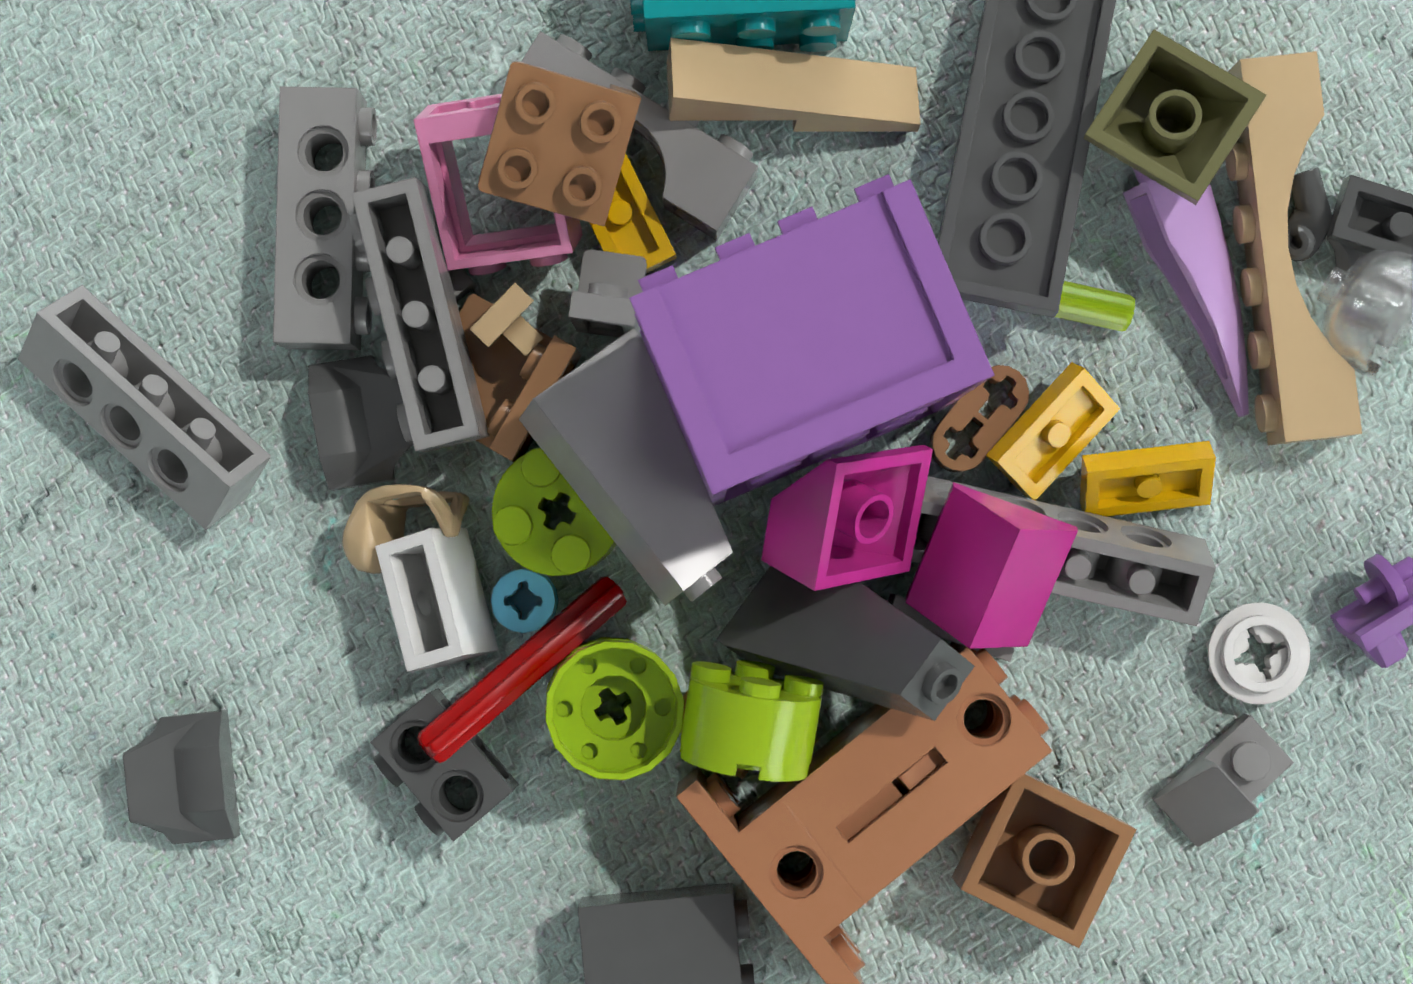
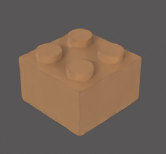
[952,773,1137,948]

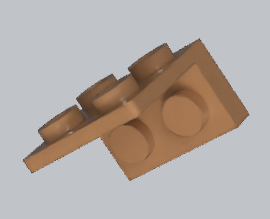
[478,61,641,226]
[459,294,581,462]

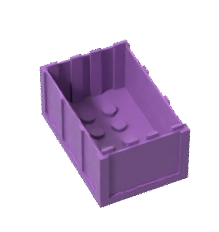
[629,174,995,506]

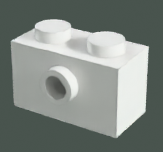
[375,528,498,672]

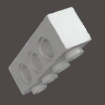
[273,86,377,350]
[18,285,271,530]

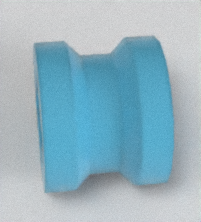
[491,569,559,633]

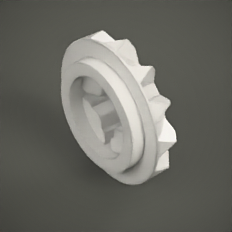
[1206,603,1310,705]

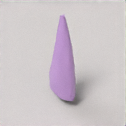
[1123,168,1249,417]

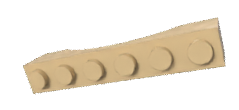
[1225,51,1362,446]

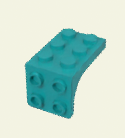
[630,0,856,52]

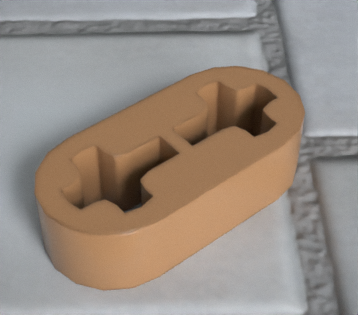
[929,365,1029,472]

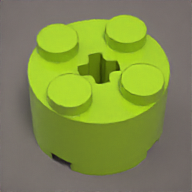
[492,448,616,576]
[680,660,824,782]

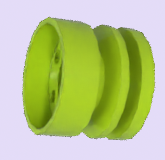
[545,637,684,780]

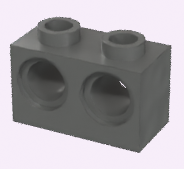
[370,688,519,842]

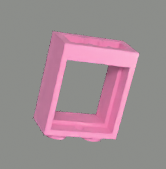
[413,94,583,275]

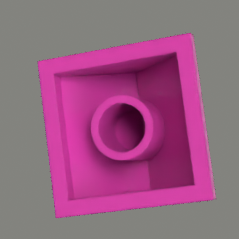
[905,482,1078,649]

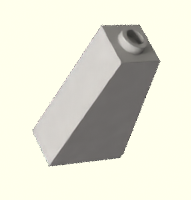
[519,328,733,606]

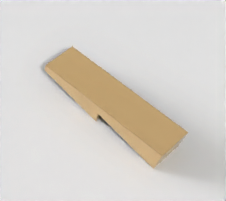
[667,38,921,132]

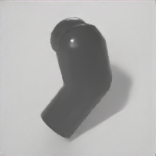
[1288,167,1332,262]

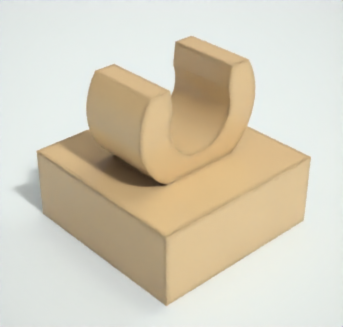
[470,283,543,356]

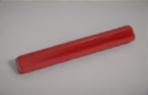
[417,576,627,763]

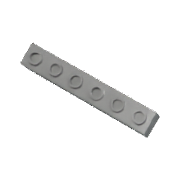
[831,454,1216,626]

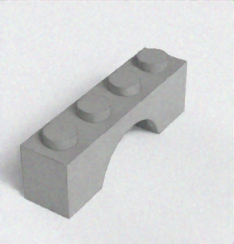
[501,31,758,241]

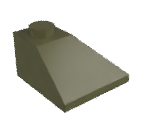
[1083,29,1266,205]

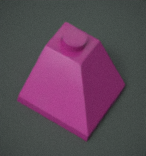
[761,445,933,591]

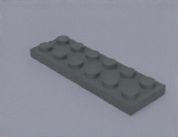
[938,0,1116,318]

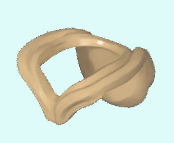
[342,484,470,574]

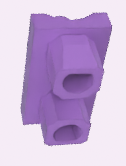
[1330,554,1413,668]

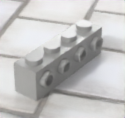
[350,177,490,452]

